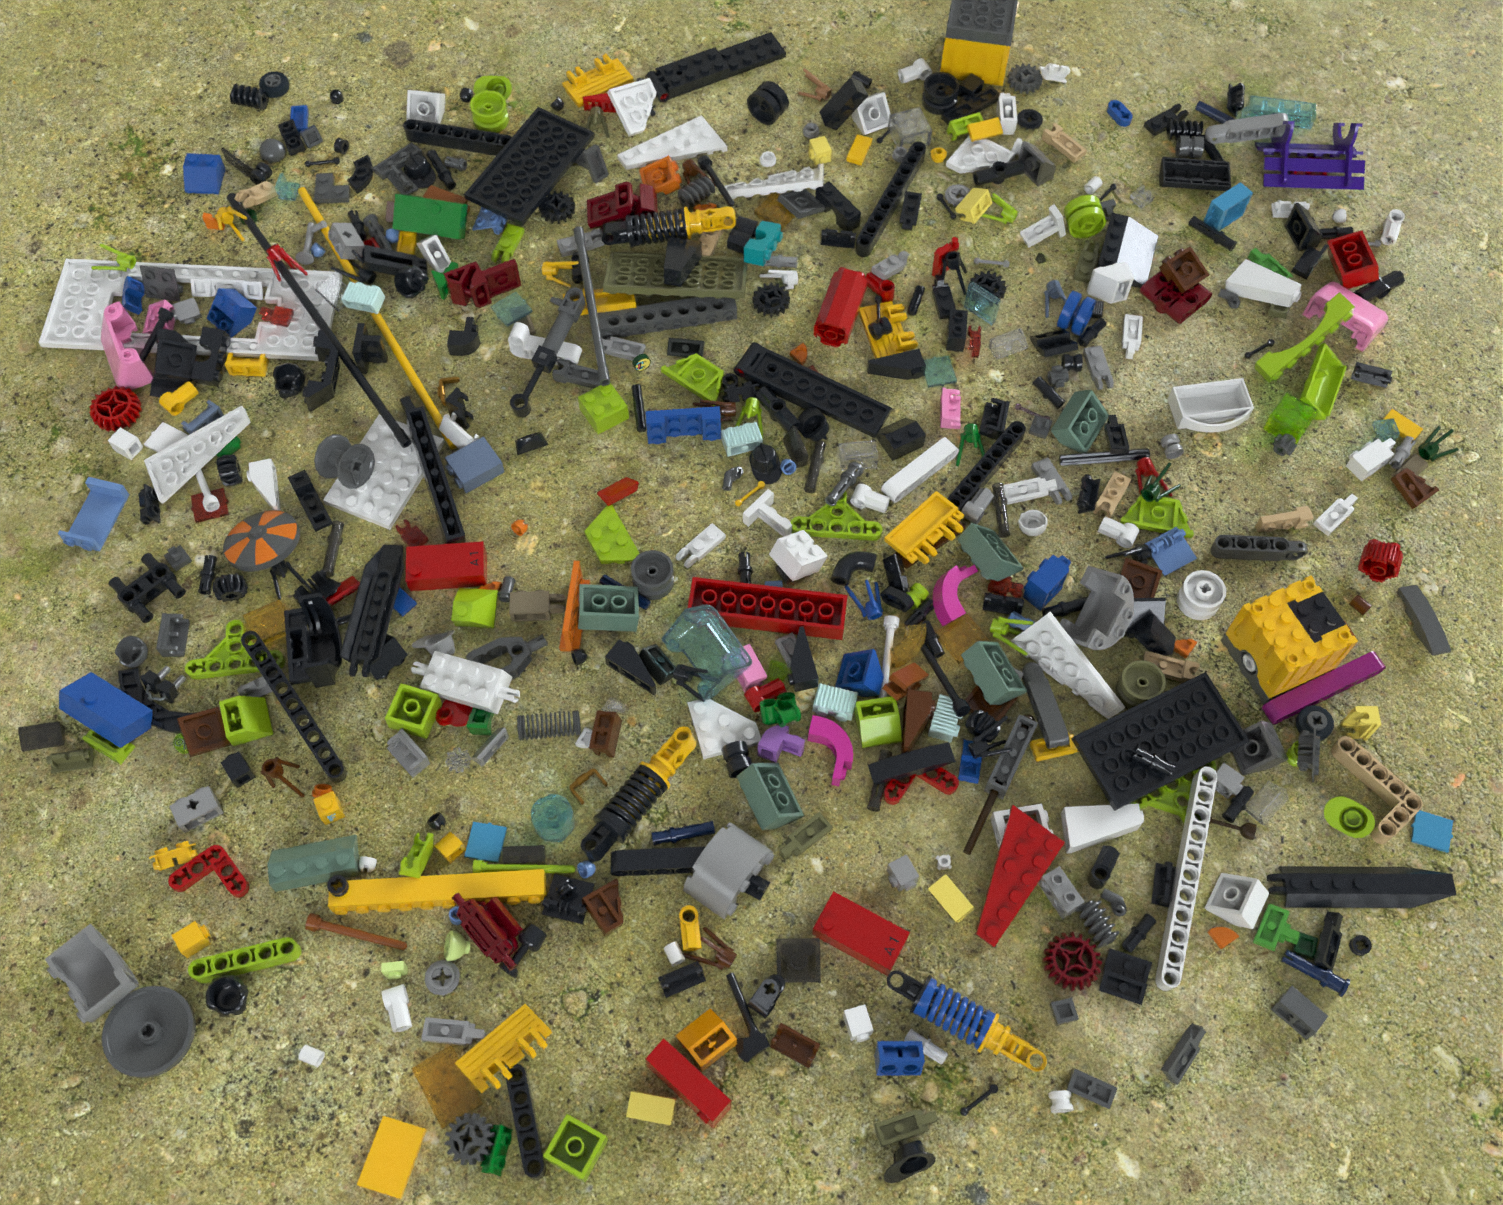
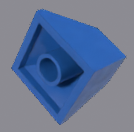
[835,649,884,697]

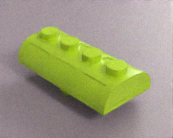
[1298,343,1347,420]

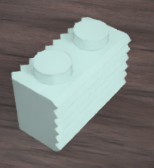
[341,282,385,314]
[721,422,763,457]
[813,683,858,722]
[928,694,963,743]

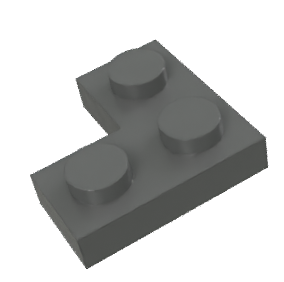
[314,173,350,204]

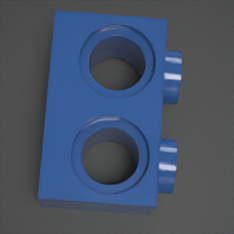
[874,1041,925,1076]

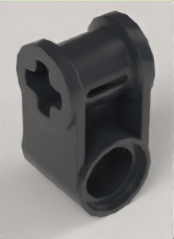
[747,974,785,1019]

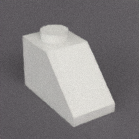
[416,235,451,273]

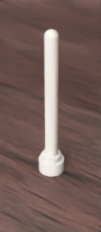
[195,469,220,512]
[879,615,900,698]

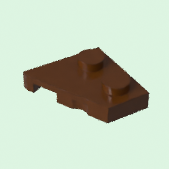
[581,878,624,936]

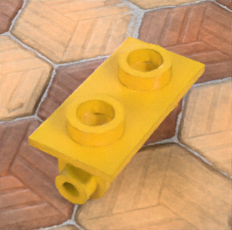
[149,841,198,871]

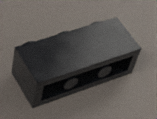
[819,77,868,131]

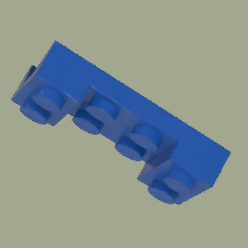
[645,406,721,444]

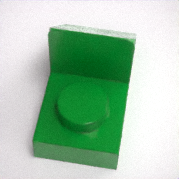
[431,261,459,300]
[467,707,494,736]

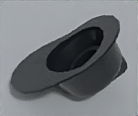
[404,152,436,189]
[797,407,830,442]
[749,442,782,484]
[884,1140,936,1183]

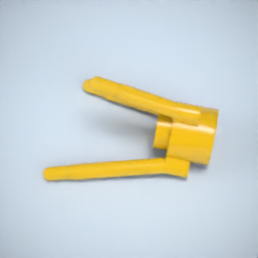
[215,206,247,241]
[542,261,579,288]

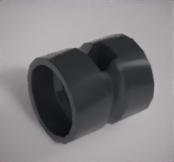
[721,741,752,778]

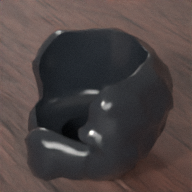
[394,265,429,299]
[273,363,306,399]
[206,975,249,1016]

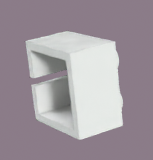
[769,530,828,581]

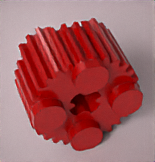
[1358,539,1403,583]

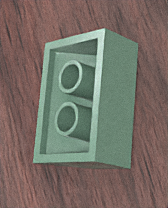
[1051,389,1109,453]
[957,523,1024,581]
[578,584,639,632]
[961,641,1027,705]
[736,763,804,830]

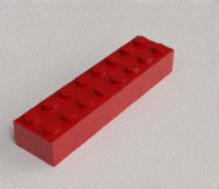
[687,577,848,640]

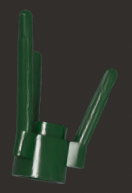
[1418,426,1459,461]
[1140,462,1181,502]

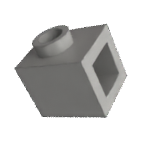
[172,298,202,325]
[886,854,919,892]

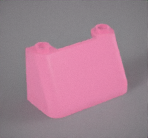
[1302,282,1388,352]
[100,301,154,390]

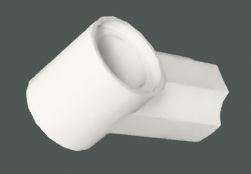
[898,58,932,84]
[1380,209,1405,246]
[850,484,890,513]
[1098,516,1139,548]
[382,984,412,1033]

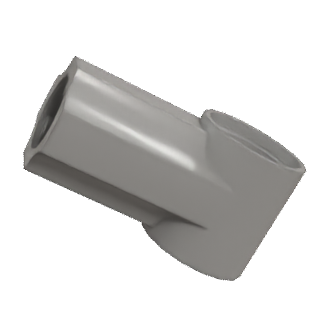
[961,488,994,524]

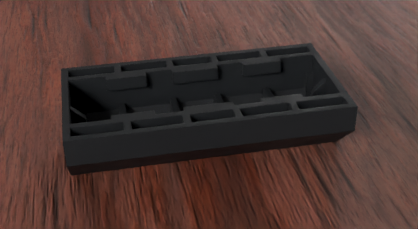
[1159,157,1231,191]

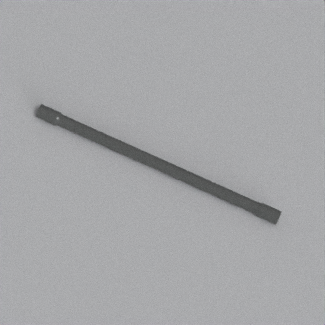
[573,226,610,386]

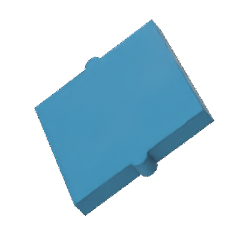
[1411,810,1453,853]
[464,822,507,863]

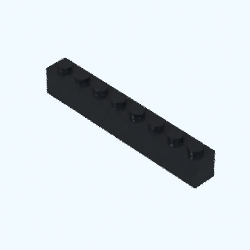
[405,406,466,544]

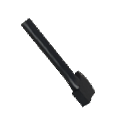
[726,972,770,1063]

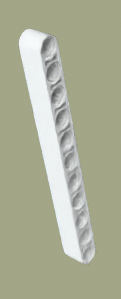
[1155,767,1217,991]

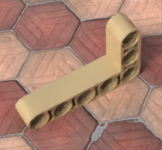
[1331,736,1423,844]

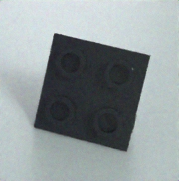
[292,569,341,604]
[542,874,595,925]

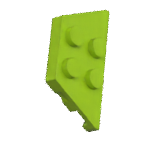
[661,353,724,407]
[1120,495,1194,539]
[584,505,640,564]

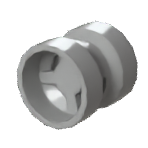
[1160,434,1184,459]

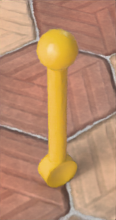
[735,481,765,507]

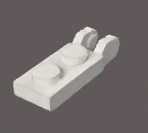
[675,523,726,568]

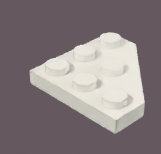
[607,78,657,137]
[946,136,1015,174]
[688,698,761,760]

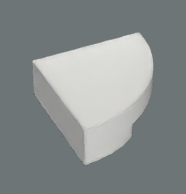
[575,727,592,748]

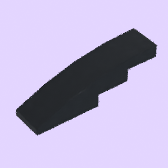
[868,742,956,786]

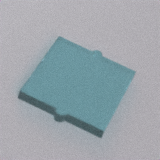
[490,292,533,327]
[924,356,957,388]

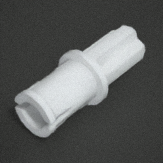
[904,1029,948,1064]

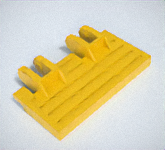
[562,54,634,108]
[563,288,636,315]
[858,301,918,359]
[884,491,964,565]
[455,1004,552,1094]

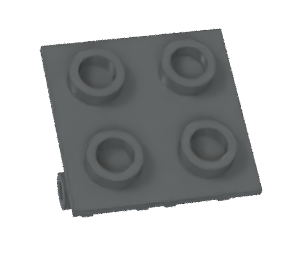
[140,265,183,302]
[1297,728,1320,783]

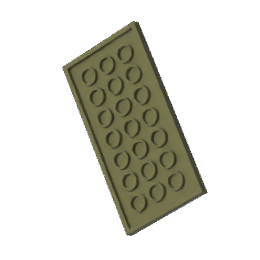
[603,252,748,299]

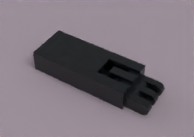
[361,245,428,275]

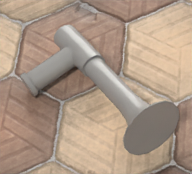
[296,220,327,265]

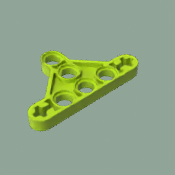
[791,489,883,541]
[185,620,286,680]
[1130,761,1216,823]

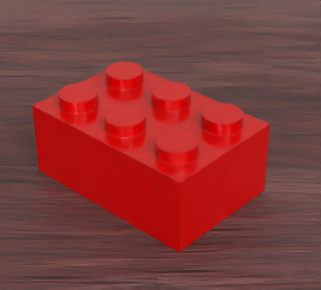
[1327,230,1379,289]

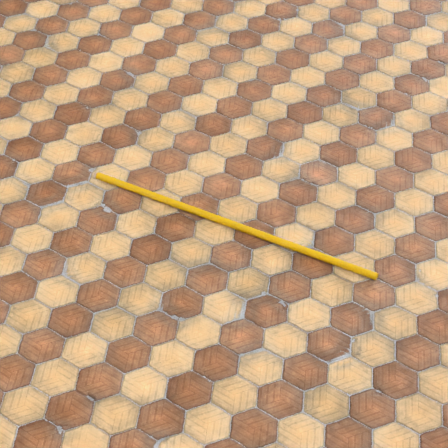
[298,187,457,450]

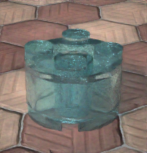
[531,794,575,842]

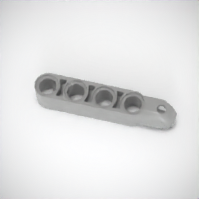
[1205,113,1289,144]

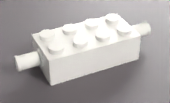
[411,651,520,714]

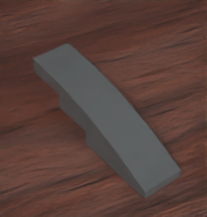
[1397,585,1451,656]

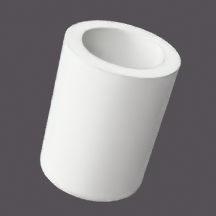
[1084,176,1102,195]
[664,942,686,967]
[298,1045,325,1067]

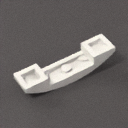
[191,278,263,300]

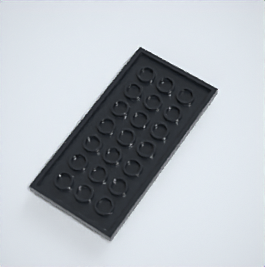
[464,107,595,226]
[1072,672,1250,811]

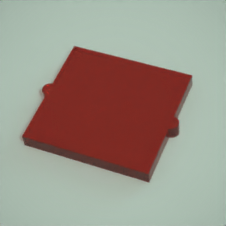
[191,488,229,523]

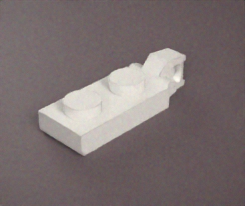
[1122,314,1143,359]
[1003,477,1057,505]
[1313,494,1358,536]

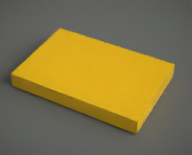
[357,1116,427,1200]

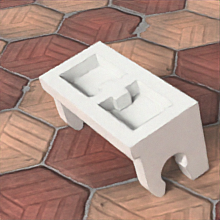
[439,412,479,449]

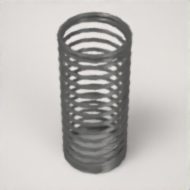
[517,710,581,741]

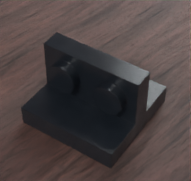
[352,323,388,374]

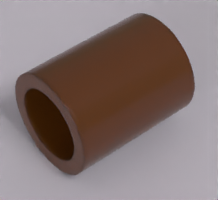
[1349,594,1372,615]

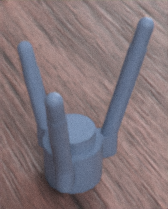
[1044,280,1067,318]

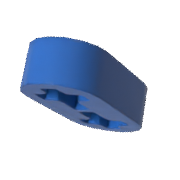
[1107,100,1133,127]

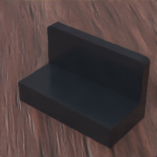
[1291,244,1329,280]

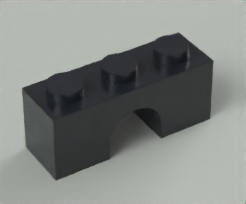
[815,181,861,231]
[191,327,231,387]

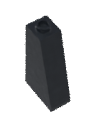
[664,236,702,287]

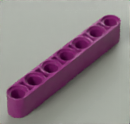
[1261,651,1386,725]

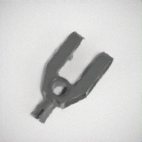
[466,634,548,680]

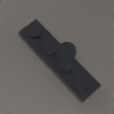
[941,86,1000,125]

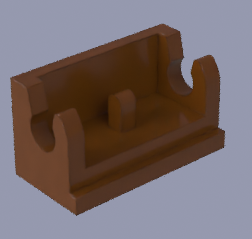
[588,710,622,758]
[770,1023,820,1069]

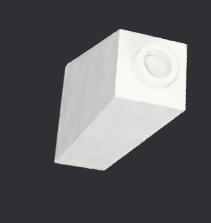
[1225,259,1302,307]
[1061,804,1144,854]

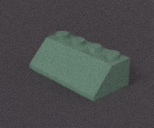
[268,835,361,892]

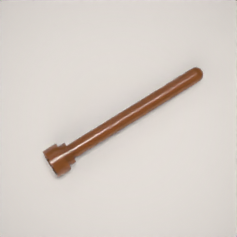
[305,913,407,950]

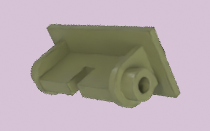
[46,748,94,774]

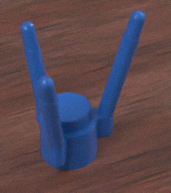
[845,580,883,620]

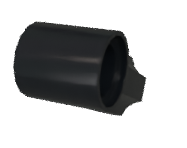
[1087,845,1120,889]

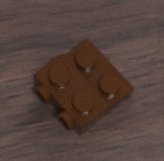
[1159,246,1210,293]

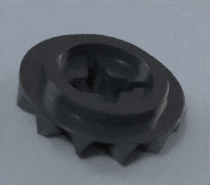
[1017,109,1043,131]

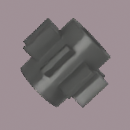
[1047,365,1069,388]
[1272,434,1297,456]

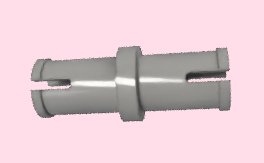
[764,254,798,269]
[1389,436,1416,469]

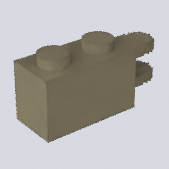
[509,590,566,622]

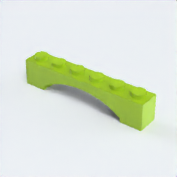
[1254,292,1355,383]

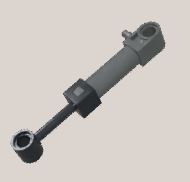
[510,287,586,418]

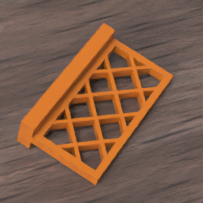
[559,560,591,652]

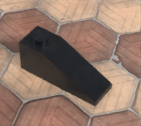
[867,349,926,380]
[787,626,819,692]
[605,639,656,695]

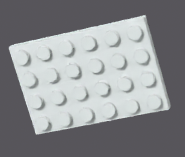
[323,414,445,530]

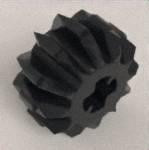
[216,454,243,486]
[212,573,248,602]
[965,710,1001,743]

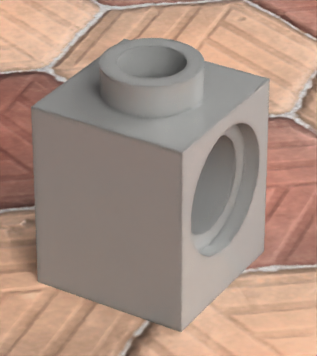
[1215,763,1245,799]

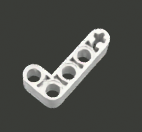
[508,322,582,365]

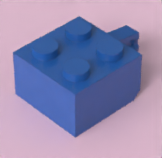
[1023,555,1071,611]

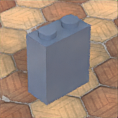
[445,436,505,493]

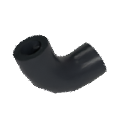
[831,551,877,586]

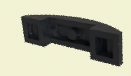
[288,470,333,532]

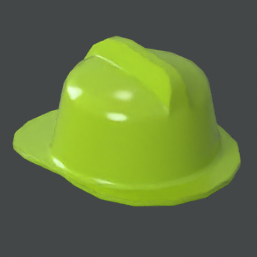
[474,75,512,100]
[1324,796,1375,838]

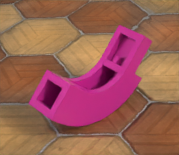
[933,565,978,627]
[808,715,853,786]

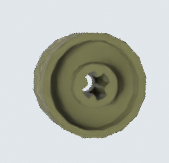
[1115,660,1166,709]

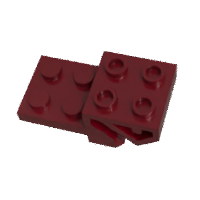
[587,181,658,229]
[444,259,521,308]

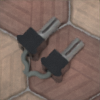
[140,666,186,703]

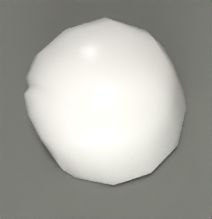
[1018,510,1048,536]

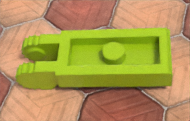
[491,224,524,263]

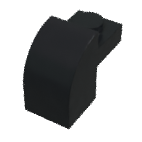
[447,317,481,356]

